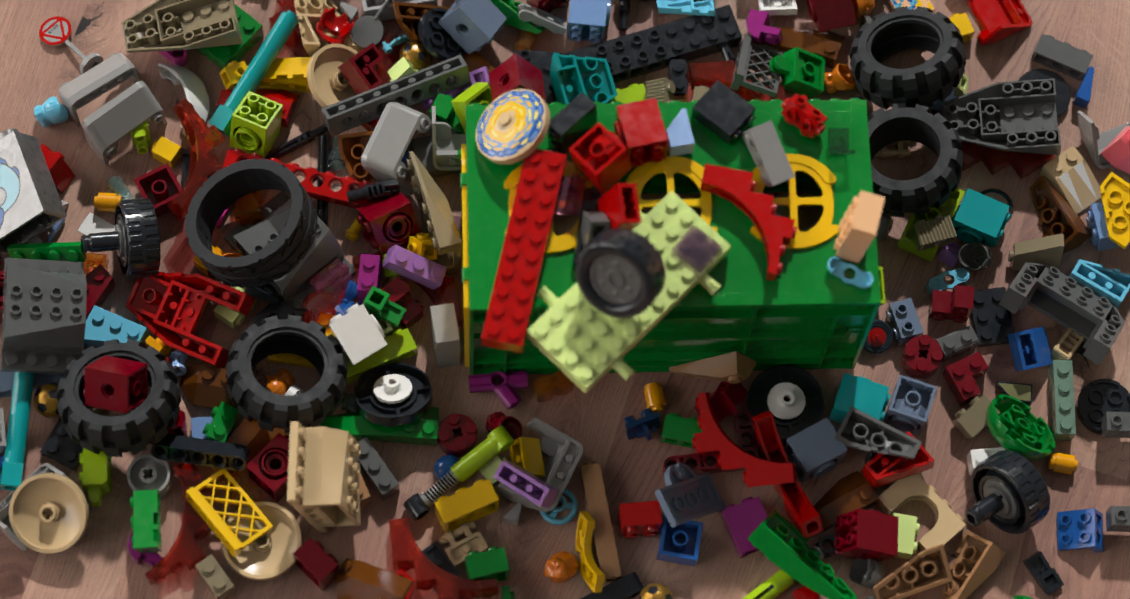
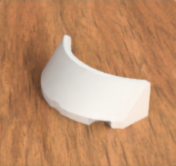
[158,63,210,137]

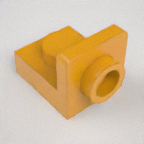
[145,336,174,357]

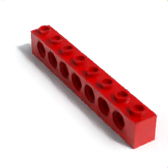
[222,149,374,209]

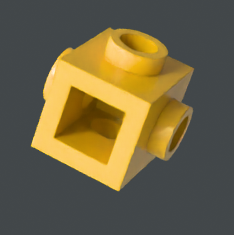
[219,60,248,90]
[407,233,437,260]

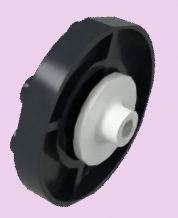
[354,363,433,427]
[746,365,825,442]

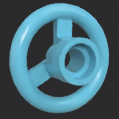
[540,488,578,525]

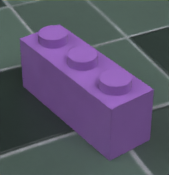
[382,245,447,290]
[493,460,559,508]

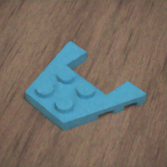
[656,0,716,16]

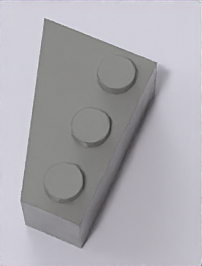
[741,120,795,188]

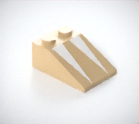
[1040,146,1101,215]

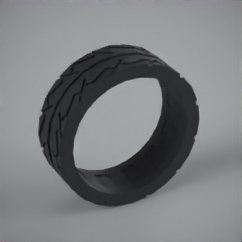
[185,159,318,288]

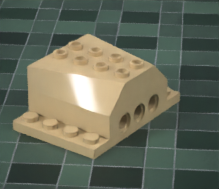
[287,421,361,533]

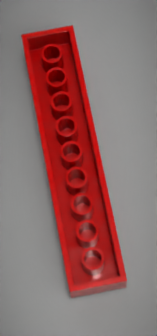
[481,148,567,353]

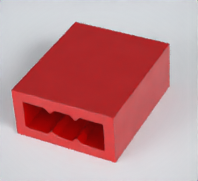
[597,183,641,230]

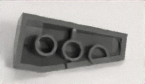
[834,406,922,459]

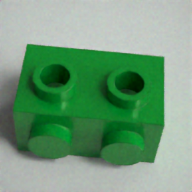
[202,402,238,442]

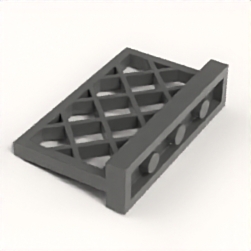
[731,34,784,98]

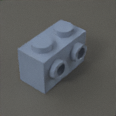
[886,298,924,345]

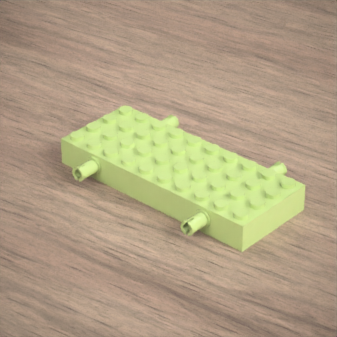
[526,190,731,394]

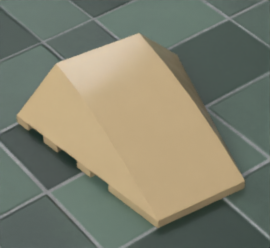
[294,0,364,57]

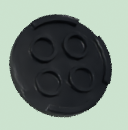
[418,8,465,61]
[1019,69,1071,118]
[1076,379,1130,435]

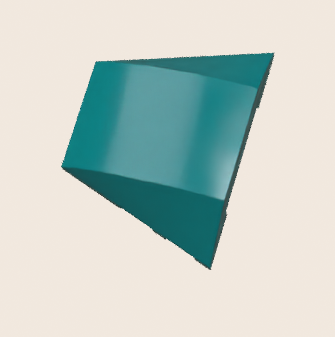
[549,53,618,104]

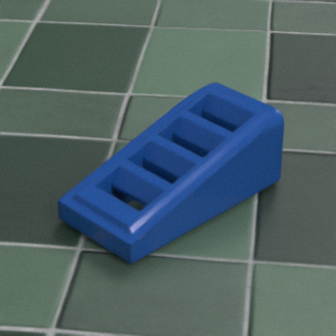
[1073,66,1094,109]

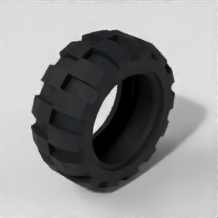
[849,6,966,110]
[226,315,348,434]
[56,339,181,457]

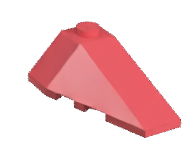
[1100,126,1130,175]

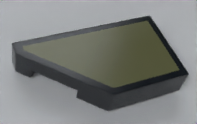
[996,381,1032,405]

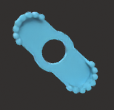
[827,256,874,289]
[926,268,970,294]

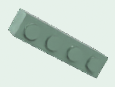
[1048,360,1076,441]

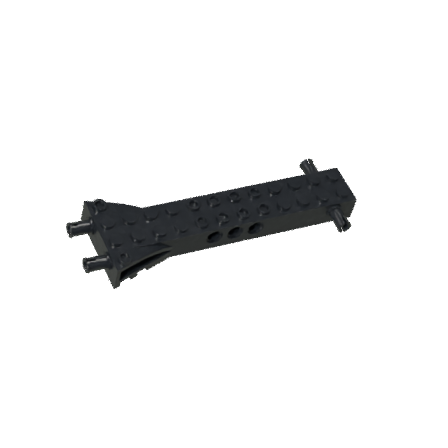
[513,0,742,104]

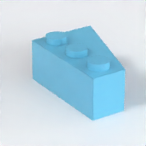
[1069,259,1130,309]

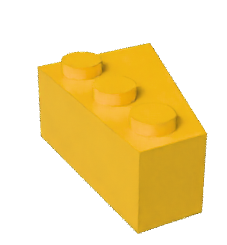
[258,57,311,93]

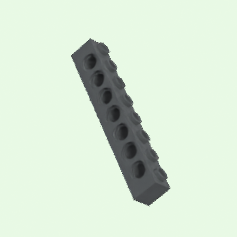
[321,55,471,136]

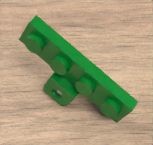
[7,242,87,262]

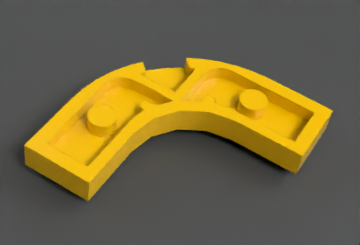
[575,511,605,593]

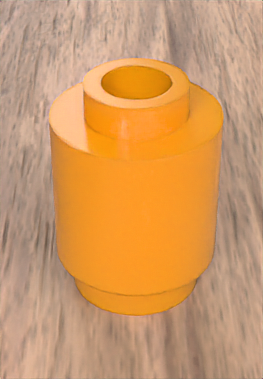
[94,192,122,212]
[643,382,666,413]
[1048,452,1078,474]

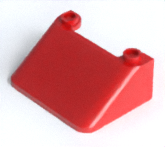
[966,0,1032,45]

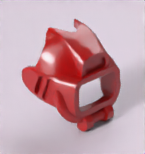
[316,7,355,44]

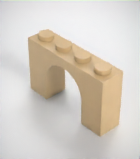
[877,473,966,552]

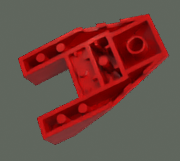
[125,272,255,368]

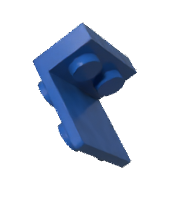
[1057,508,1104,553]

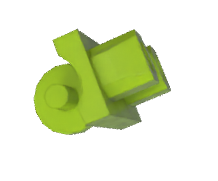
[130,121,153,154]

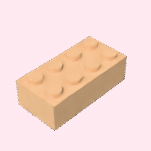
[833,190,885,264]

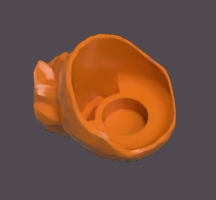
[824,63,856,94]
[264,369,296,395]
[544,551,578,583]

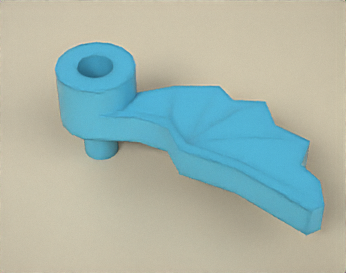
[382,35,410,54]

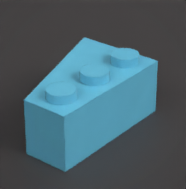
[84,305,149,347]

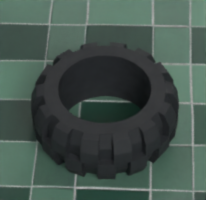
[868,103,963,218]

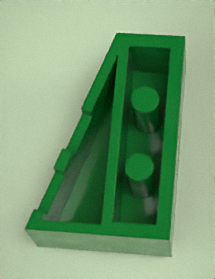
[130,490,162,553]

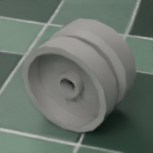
[126,454,173,501]

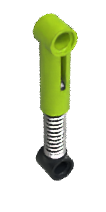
[403,425,515,521]
[741,534,836,599]

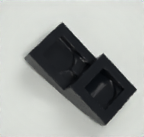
[1023,551,1064,595]

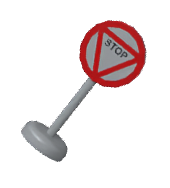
[39,16,103,74]

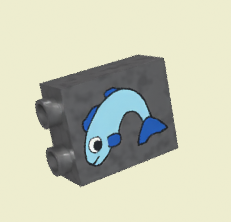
[0,129,67,253]

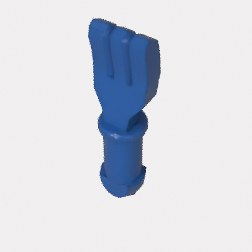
[335,280,357,316]

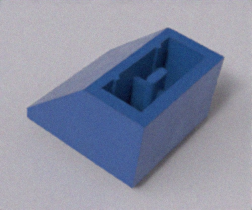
[1007,326,1052,372]

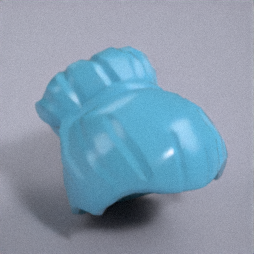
[33,97,69,127]

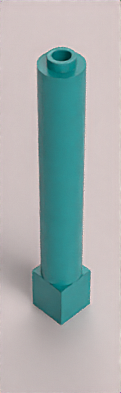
[209,10,299,137]
[0,372,35,491]

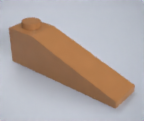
[669,351,756,384]
[939,530,1006,599]
[872,544,953,599]

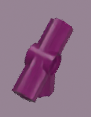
[468,371,528,410]

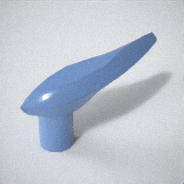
[46,218,65,243]

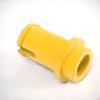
[345,216,363,241]

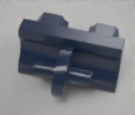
[624,408,661,441]

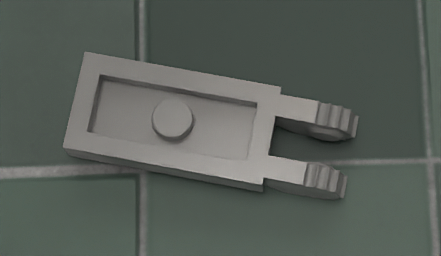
[518,3,567,35]

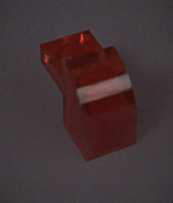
[301,291,340,324]

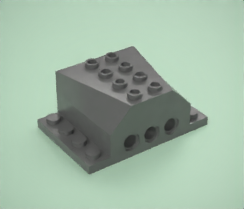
[224,191,357,317]
[0,258,87,374]

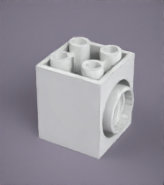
[328,303,387,366]

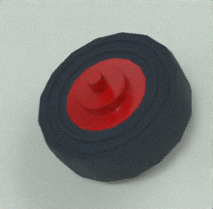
[863,319,893,354]

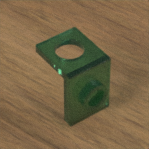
[828,128,855,156]

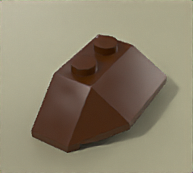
[392,1,450,42]
[179,364,260,409]

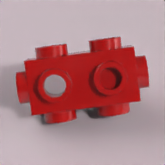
[781,94,828,138]

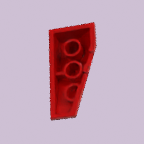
[216,89,299,128]

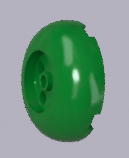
[986,394,1055,460]

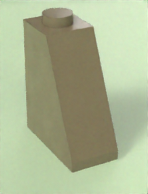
[1008,234,1064,271]

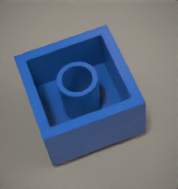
[656,516,703,566]

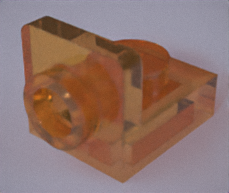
[84,253,109,275]

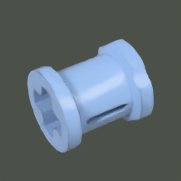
[170,350,188,376]

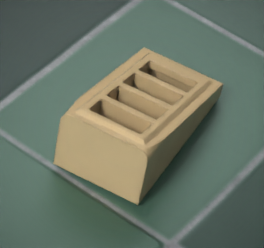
[1050,328,1085,360]

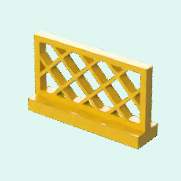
[186,469,273,558]

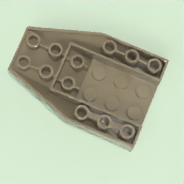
[121,0,243,53]
[406,151,462,275]

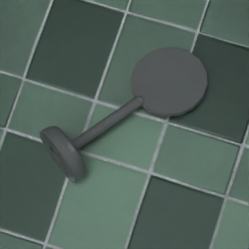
[351,0,391,48]

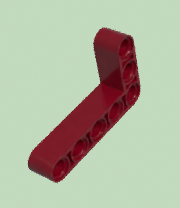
[662,410,759,476]

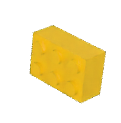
[435,479,499,533]

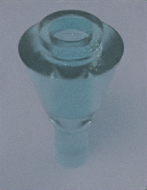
[326,137,345,170]
[107,175,136,200]

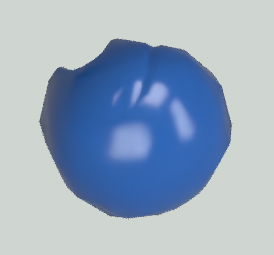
[433,455,460,480]

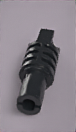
[346,179,400,203]

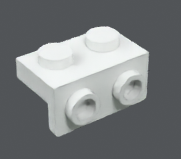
[758,0,797,16]

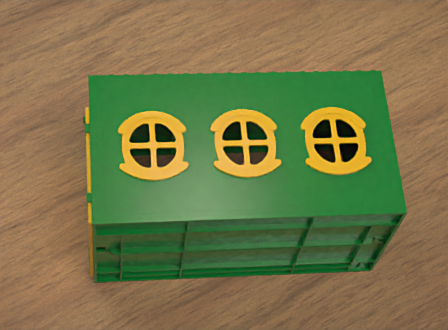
[457,98,881,375]

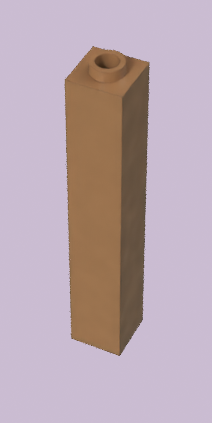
[579,462,622,584]

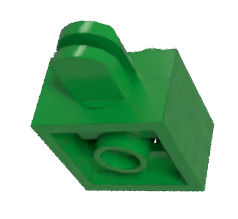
[769,47,825,99]

